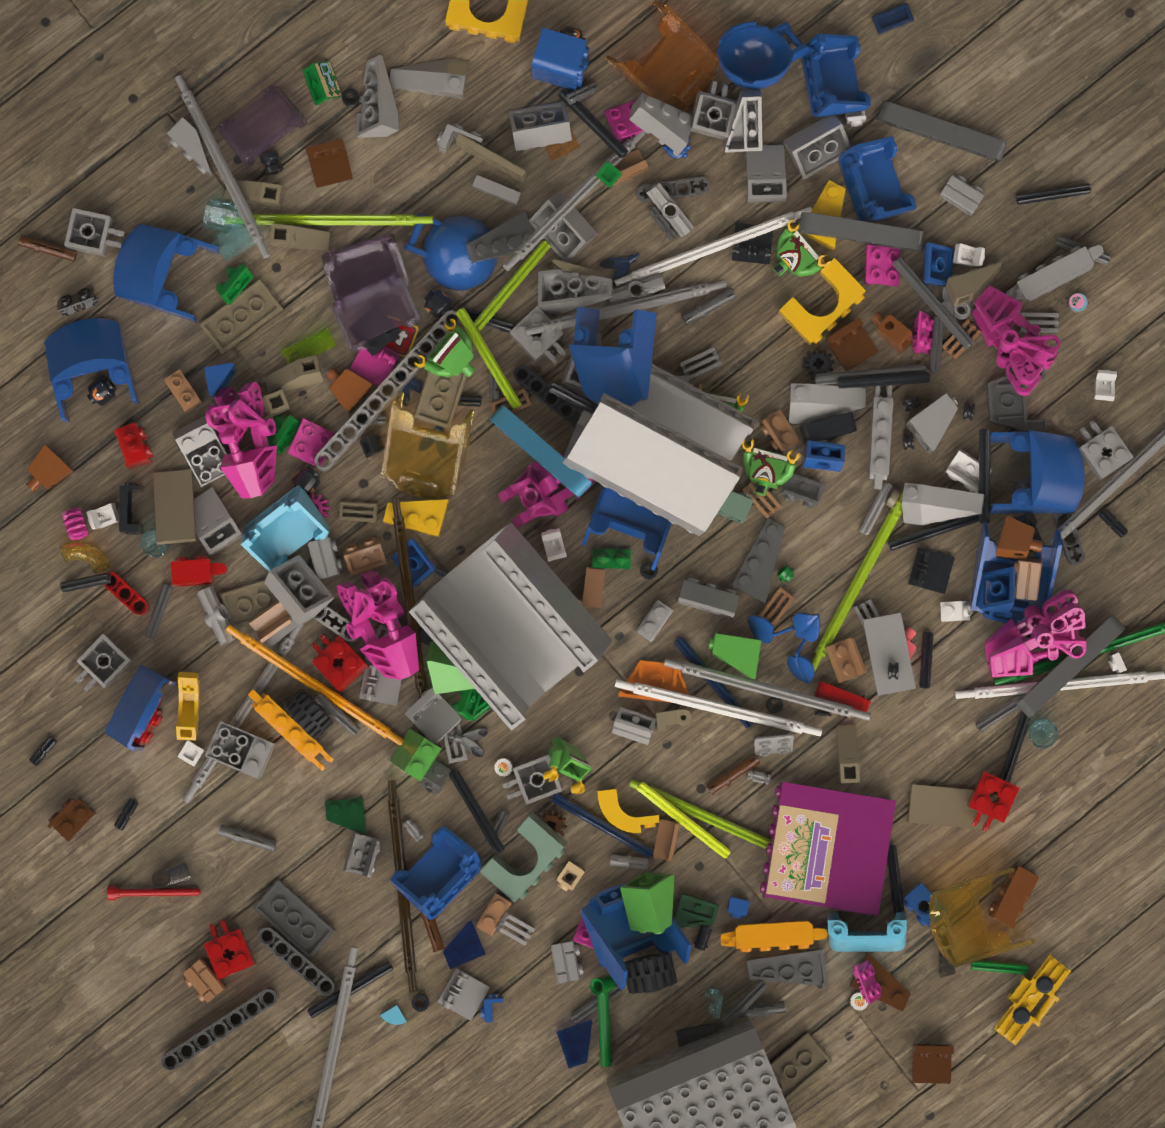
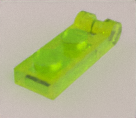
[280,328,336,365]

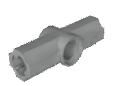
[646,182,694,237]
[608,273,666,306]
[197,586,236,646]

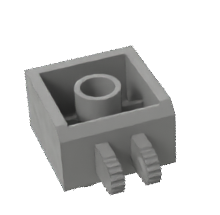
[690,81,737,140]
[64,208,124,257]
[510,306,566,364]
[1078,420,1134,481]
[75,634,133,692]
[502,755,562,805]

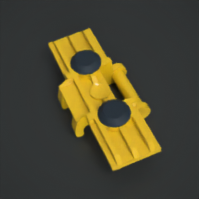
[994,955,1071,1046]

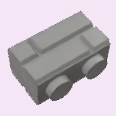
[939,175,985,216]
[308,537,343,580]
[636,600,673,643]
[612,707,657,745]
[551,940,583,984]

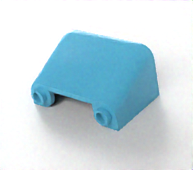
[241,485,330,571]
[828,912,907,952]

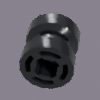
[260,151,284,176]

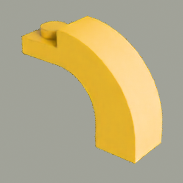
[176,672,200,740]
[597,789,660,833]

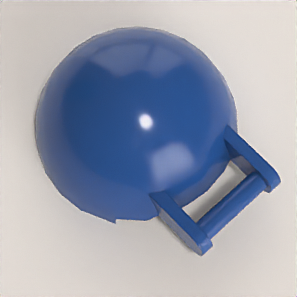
[717,21,810,89]
[403,213,498,291]

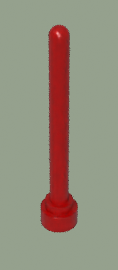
[107,885,201,901]

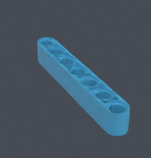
[489,405,592,498]

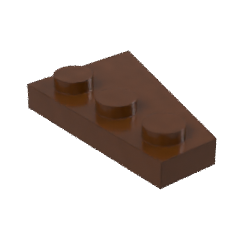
[850,952,911,1012]

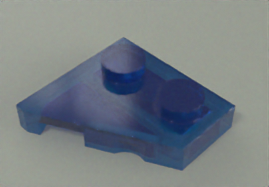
[443,920,486,969]
[556,1019,593,1069]

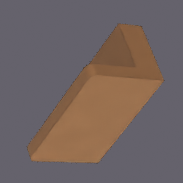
[614,150,649,185]
[582,567,605,608]
[249,601,292,643]
[652,819,679,861]

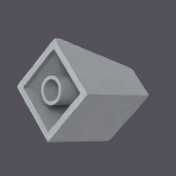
[906,393,958,455]

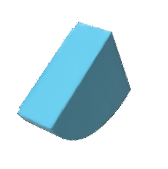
[380,1005,407,1025]

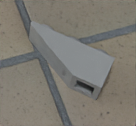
[167,117,212,176]

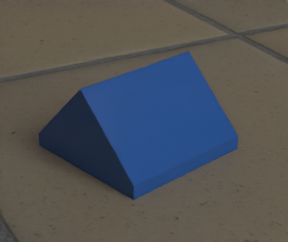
[922,243,954,286]
[204,363,238,400]
[391,538,437,588]
[980,567,1015,613]

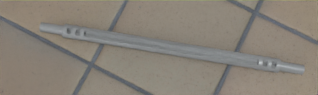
[175,75,270,259]
[503,131,646,271]
[524,280,727,336]
[1044,429,1165,546]
[182,624,304,803]
[664,658,871,721]
[311,947,358,1128]

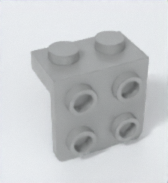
[437,123,483,154]
[404,687,461,744]

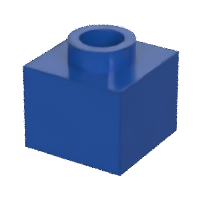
[727,896,750,919]

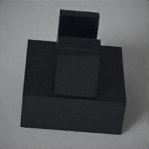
[360,434,385,458]

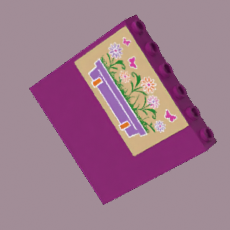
[760,782,896,916]

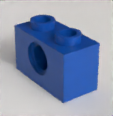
[803,440,845,472]
[903,882,947,927]

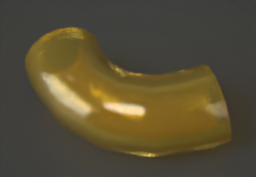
[60,541,111,574]

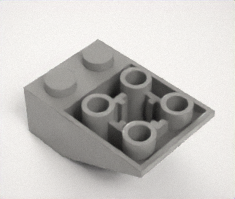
[746,145,787,203]
[173,416,227,487]
[194,487,243,556]
[205,721,276,779]

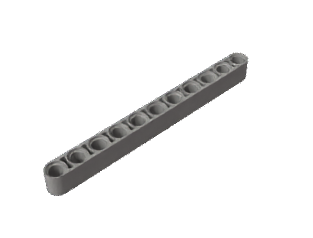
[315,310,460,471]

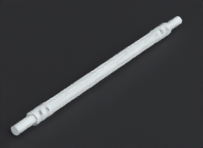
[614,206,812,287]
[955,671,1165,699]
[615,679,822,737]

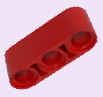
[103,572,150,616]
[814,681,871,712]

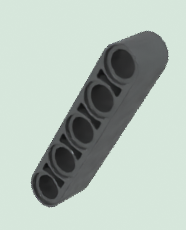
[258,927,336,995]

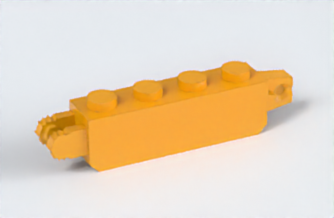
[247,689,334,771]
[720,921,828,952]

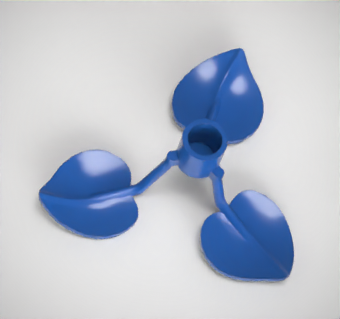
[748,613,820,683]

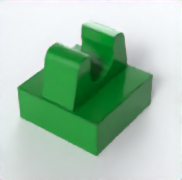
[596,161,623,188]

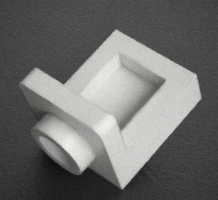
[845,111,866,127]
[953,243,985,268]
[1094,370,1117,401]
[87,503,119,530]
[541,528,567,562]
[940,601,972,622]

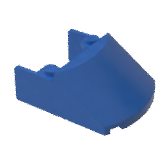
[113,224,220,323]
[569,307,656,407]
[44,318,140,423]
[990,430,1085,514]
[582,486,671,571]
[971,522,1062,624]
[104,664,178,751]
[581,883,691,990]

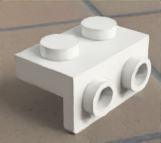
[946,449,992,493]

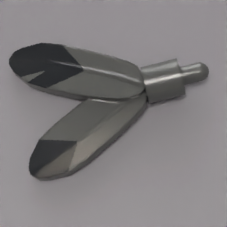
[448,728,488,757]

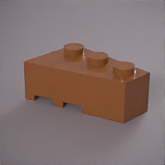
[988,865,1039,929]

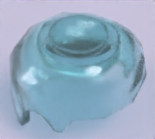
[140,528,169,558]
[1029,719,1058,749]

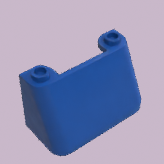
[801,34,871,117]
[839,136,917,223]
[390,825,482,920]

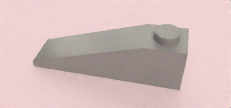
[356,55,399,138]
[389,59,469,99]
[538,269,613,315]
[788,383,866,424]
[902,483,984,526]

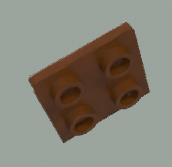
[306,138,353,188]
[826,317,878,371]
[47,798,96,842]
[912,1044,954,1084]

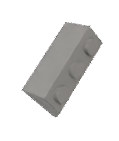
[508,101,572,151]
[783,115,851,179]
[529,192,598,263]
[264,555,334,625]
[677,578,739,619]

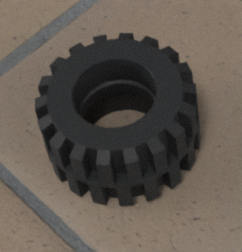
[284,688,333,739]

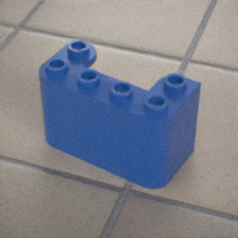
[532,28,590,91]

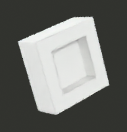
[1108,652,1127,674]
[178,740,205,767]

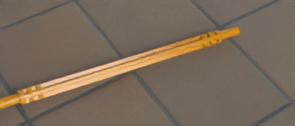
[225,624,404,746]

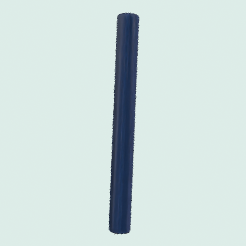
[674,637,754,729]
[551,793,654,858]

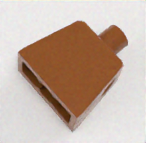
[871,312,913,355]
[326,368,373,414]
[26,445,74,492]
[995,516,1043,559]

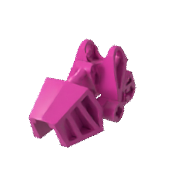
[972,285,1061,396]
[205,382,277,499]
[497,453,596,528]
[337,570,419,680]
[984,590,1086,677]

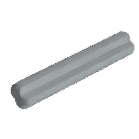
[859,482,893,535]

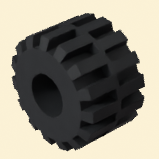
[625,952,677,994]

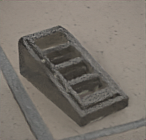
[939,935,956,978]

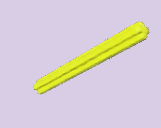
[637,782,731,859]

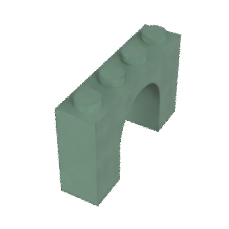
[480,812,567,903]

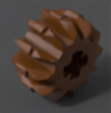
[538,809,567,836]

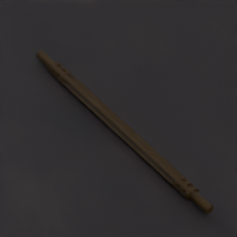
[392,498,427,699]
[388,780,417,993]

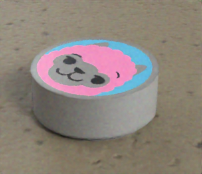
[1068,293,1088,313]

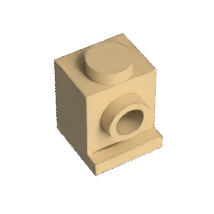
[556,861,585,892]

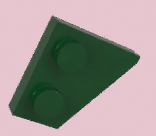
[325,798,367,835]
[674,893,719,928]

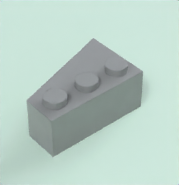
[723,89,763,152]

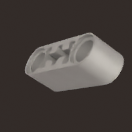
[314,606,358,642]

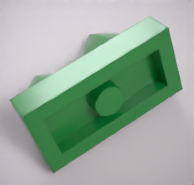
[216,264,254,305]
[267,415,301,456]
[592,548,631,569]
[450,689,482,721]

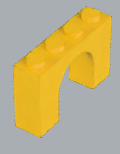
[445,0,529,43]
[778,258,866,346]

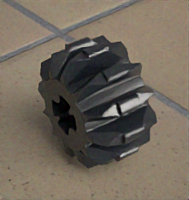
[802,348,834,380]

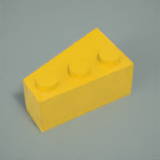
[800,180,846,251]
[383,499,449,538]

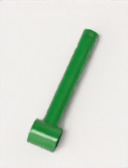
[590,974,615,1067]

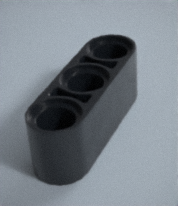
[799,412,858,445]

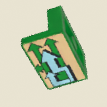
[302,61,342,106]

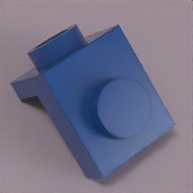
[480,994,504,1023]

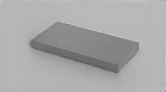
[863,613,916,696]

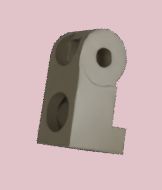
[655,709,692,733]

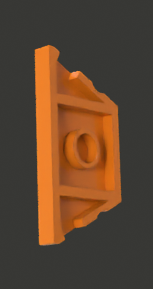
[618,660,689,703]

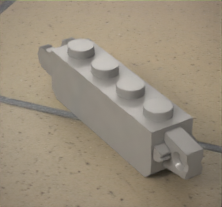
[1006,245,1104,302]
[868,385,893,490]

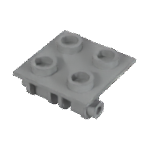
[359,661,402,706]
[753,733,794,756]
[437,968,490,1021]

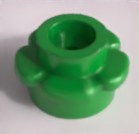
[777,565,794,582]

